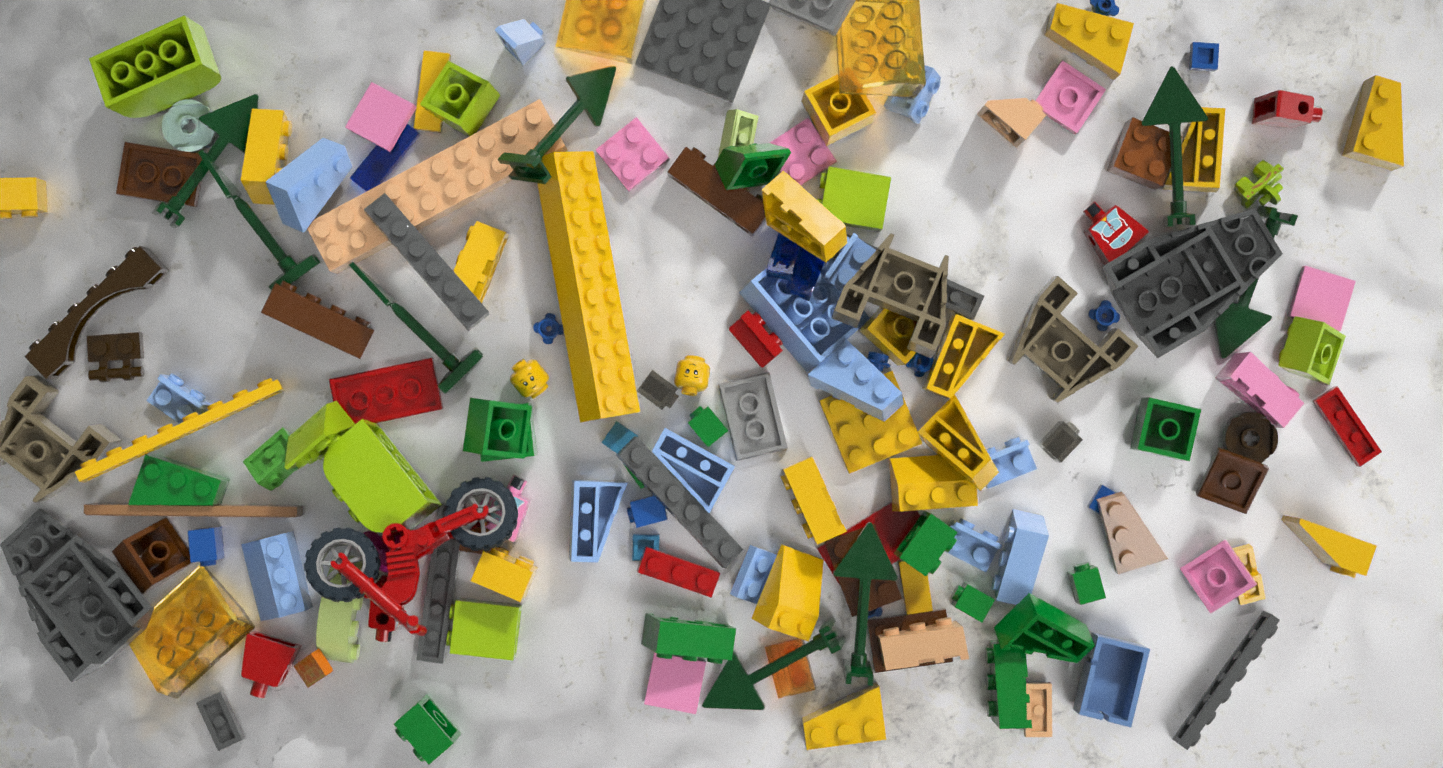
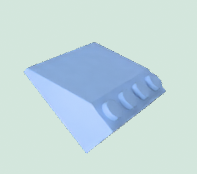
[739,244,870,373]

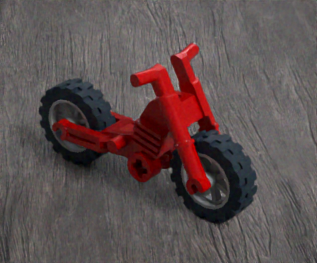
[304,477,518,636]

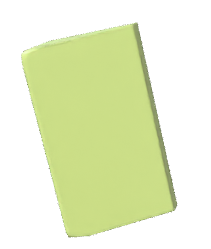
[718,109,759,157]

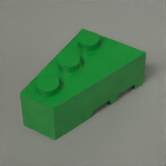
[994,593,1095,663]

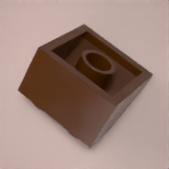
[112,517,192,594]

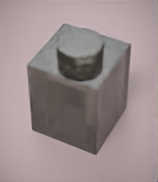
[637,370,679,410]
[1037,421,1083,463]

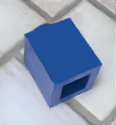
[627,495,668,528]
[188,526,225,567]

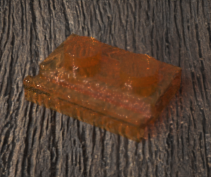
[765,638,816,699]

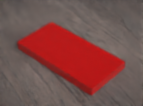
[329,358,444,424]
[817,501,921,587]

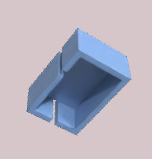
[1073,632,1150,727]

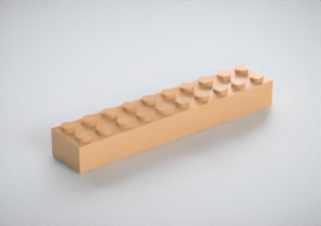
[307,99,568,274]

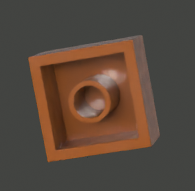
[1107,117,1182,190]

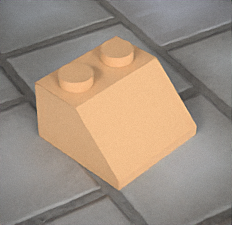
[977,98,1046,148]

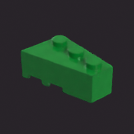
[128,454,230,506]
[641,613,736,664]
[985,640,1032,729]

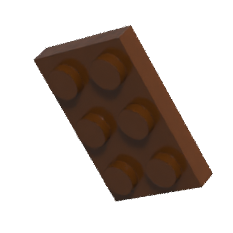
[116,142,202,207]
[825,523,902,617]
[867,608,953,673]

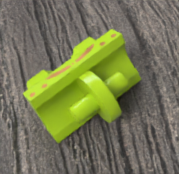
[1234,160,1284,210]

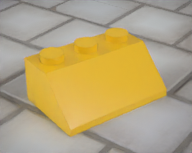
[889,455,978,512]

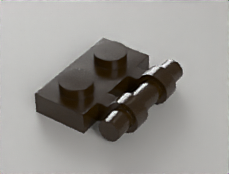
[86,332,144,383]

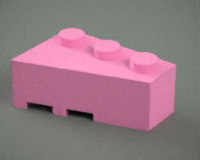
[1215,352,1304,428]

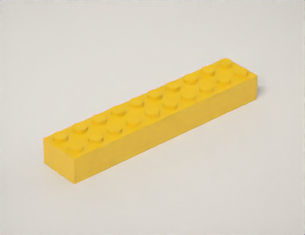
[537,151,640,423]

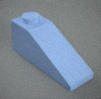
[495,19,545,65]

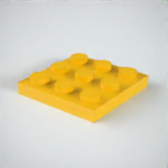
[819,371,923,474]

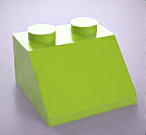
[420,61,500,137]
[1278,316,1346,385]

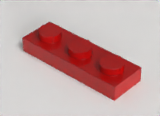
[1312,386,1382,467]
[637,546,720,598]

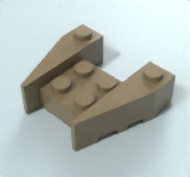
[832,233,949,358]
[1008,276,1138,402]
[0,375,122,503]

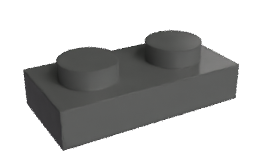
[196,690,245,751]

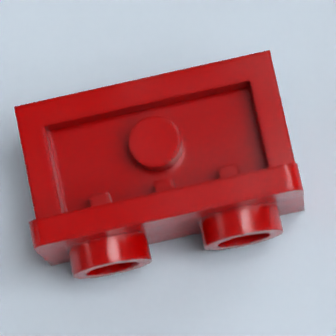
[729,310,783,368]

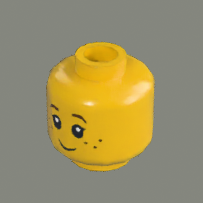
[674,355,710,396]
[510,359,549,399]

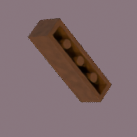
[667,147,766,237]
[261,281,374,359]

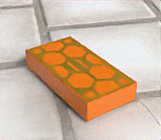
[294,648,333,688]

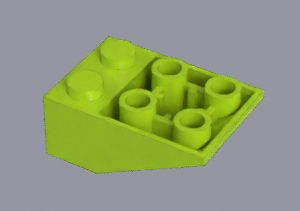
[284,401,355,470]

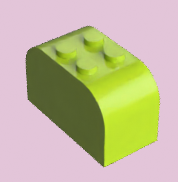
[89,15,221,118]
[323,419,442,533]

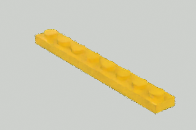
[75,378,284,483]

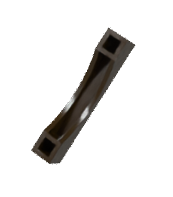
[24,246,170,380]

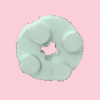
[162,99,217,153]

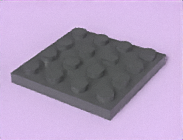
[635,0,771,103]

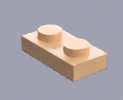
[1024,682,1052,737]

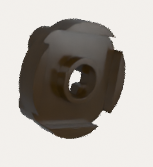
[1222,412,1278,463]

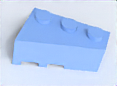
[266,138,352,233]
[808,340,904,421]
[652,428,735,513]
[569,480,628,562]
[991,509,1049,605]

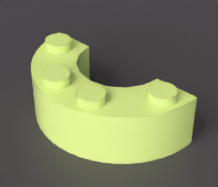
[316,556,363,663]

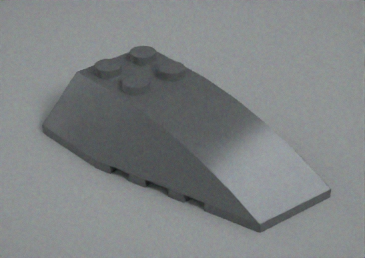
[1102,208,1283,358]
[0,509,154,682]

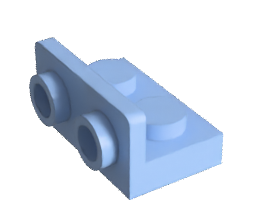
[884,59,941,124]
[822,233,876,292]
[146,373,210,424]
[986,437,1037,489]
[945,518,1002,572]
[730,545,777,604]

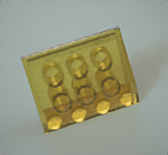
[556,0,647,65]
[836,0,926,97]
[129,565,255,699]

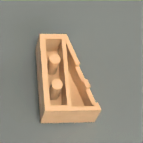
[877,617,969,670]

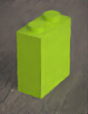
[817,166,891,232]
[446,598,522,661]

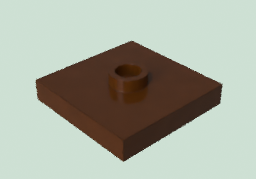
[1196,447,1269,514]

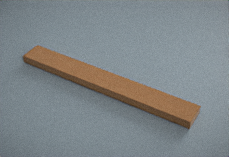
[84,503,303,517]

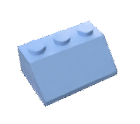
[241,531,313,621]

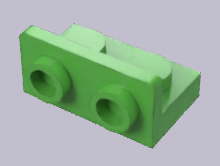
[243,427,299,491]

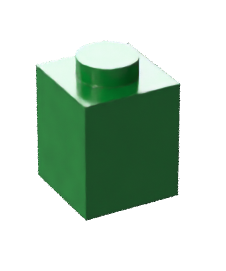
[688,406,728,447]
[1067,562,1106,605]
[951,582,995,623]

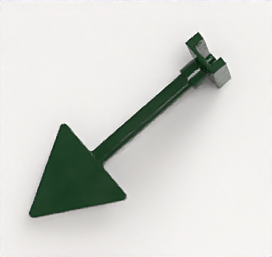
[497,66,616,184]
[1141,66,1208,227]
[152,94,259,228]
[198,149,321,290]
[1214,206,1298,359]
[349,261,483,394]
[833,522,898,686]
[702,616,847,710]

